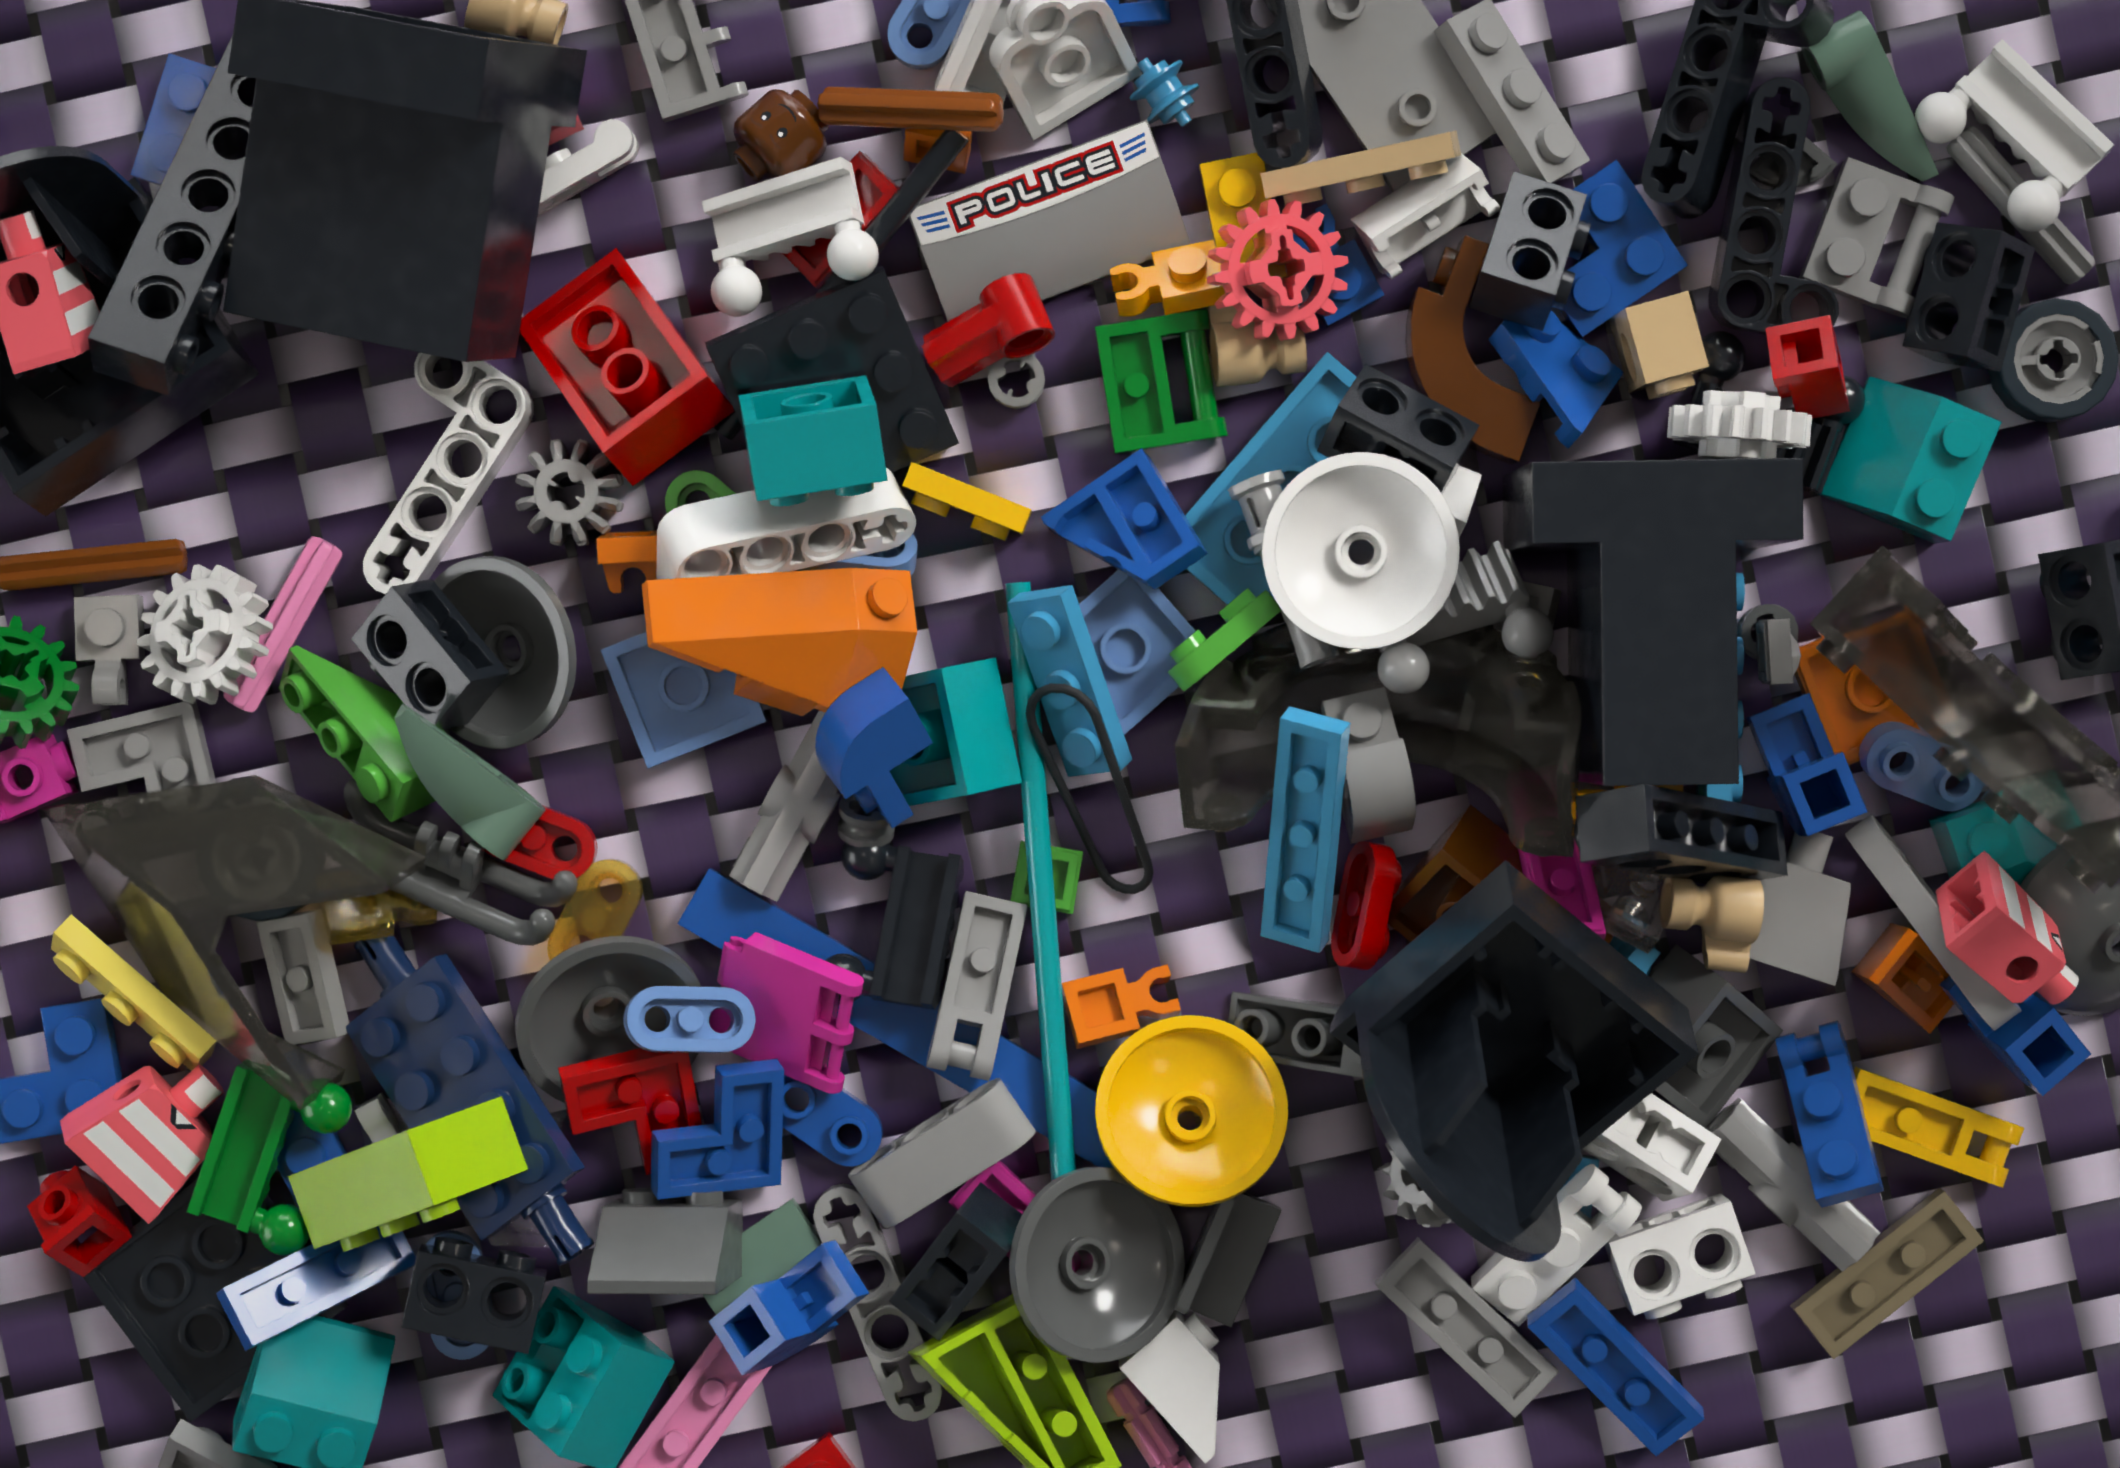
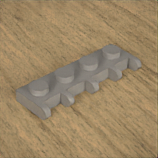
[625,0,749,123]

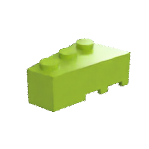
[288,1096,528,1252]
[908,1294,1122,1468]

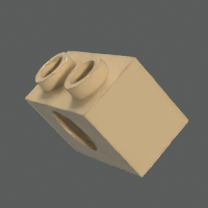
[1609,291,1709,400]

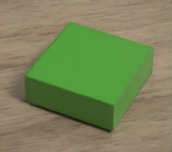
[1011,840,1083,914]

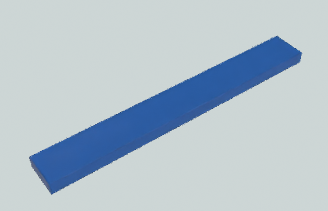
[677,868,1114,1168]

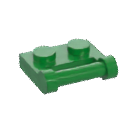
[1095,310,1228,455]

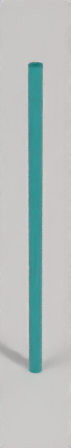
[1005,582,1076,1181]

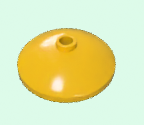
[1095,1015,1288,1207]

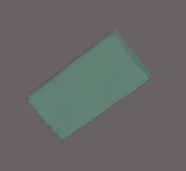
[702,1197,822,1315]

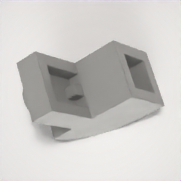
[1321,687,1416,844]

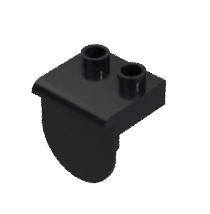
[0,146,259,517]
[1330,860,1699,1262]

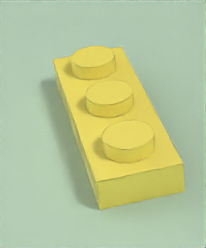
[51,914,217,1071]

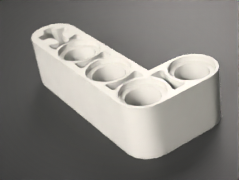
[363,353,534,594]
[656,468,917,580]

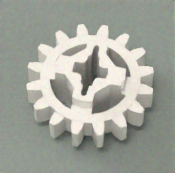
[1667,390,1812,459]
[137,564,273,705]

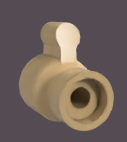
[464,0,568,45]
[1206,305,1307,387]
[1659,875,1764,973]

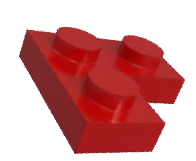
[558,1048,702,1175]

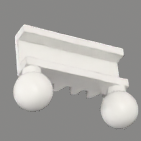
[1915,39,2114,232]
[702,157,879,317]

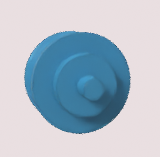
[1129,57,1200,127]

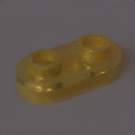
[547,858,643,960]

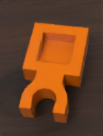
[1062,964,1181,1049]

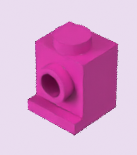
[0,734,79,824]

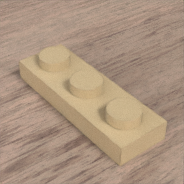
[1260,130,1462,205]

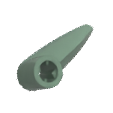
[1801,10,1939,182]
[394,703,546,860]

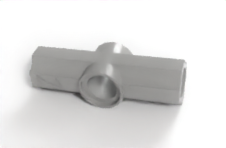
[729,711,841,902]
[1707,1098,1880,1272]

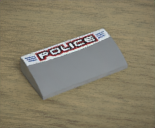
[909,120,1191,321]

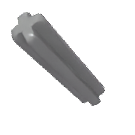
[1947,126,2095,285]

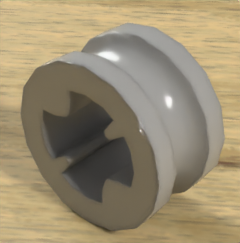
[988,355,1045,409]

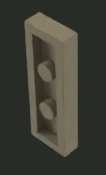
[1790,1188,1984,1359]

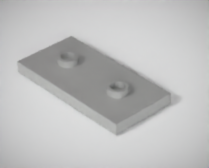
[1263,0,1497,192]

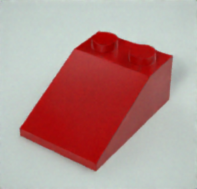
[520,248,734,486]

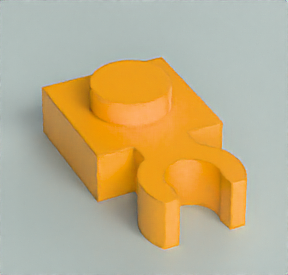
[1110,239,1225,317]

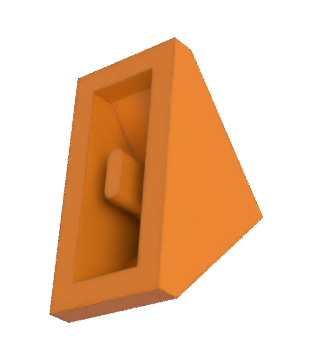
[1852,923,1954,1034]

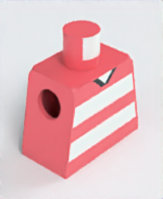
[0,210,100,374]
[1936,850,2079,1005]
[60,1064,225,1224]

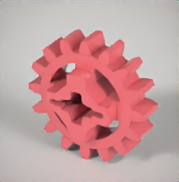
[1207,199,1349,341]

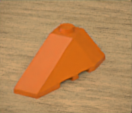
[642,568,917,712]

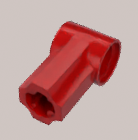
[921,273,1055,387]

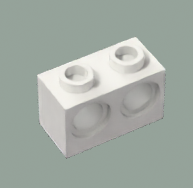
[1583,1093,1721,1201]
[1604,1193,1756,1319]

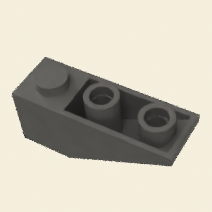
[1228,992,1363,1078]

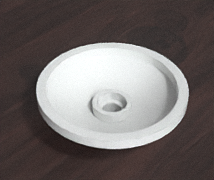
[1262,452,1460,649]

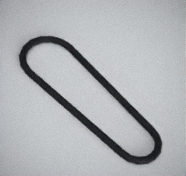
[1025,683,1154,894]

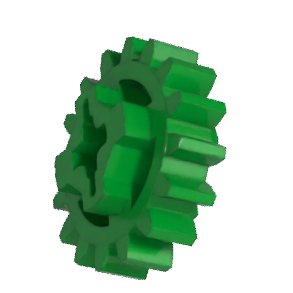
[0,615,79,749]

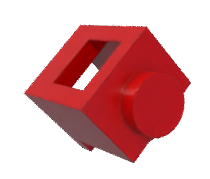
[1766,315,1850,419]
[27,1165,132,1278]

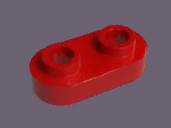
[476,804,598,880]
[1331,841,1402,970]

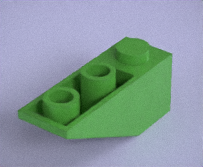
[278,645,446,822]

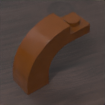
[1405,235,1541,465]

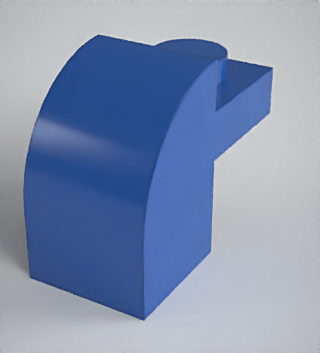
[815,667,933,828]
[1746,693,1868,836]
[1939,975,2091,1096]
[708,1240,869,1375]

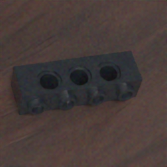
[1574,784,1788,884]

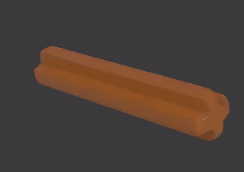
[817,86,1004,132]
[0,539,188,591]

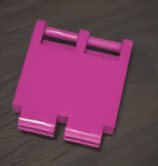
[709,932,864,1094]

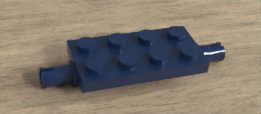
[345,924,594,1266]

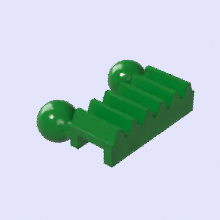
[187,1063,352,1256]

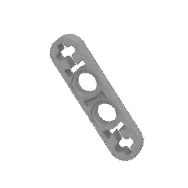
[1845,814,2022,1031]
[813,1183,943,1422]

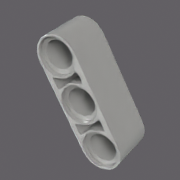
[848,1078,1036,1229]

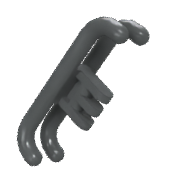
[319,779,578,946]

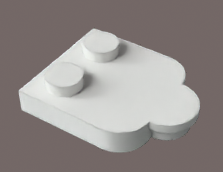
[989,0,1142,141]

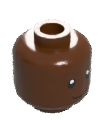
[733,89,829,182]

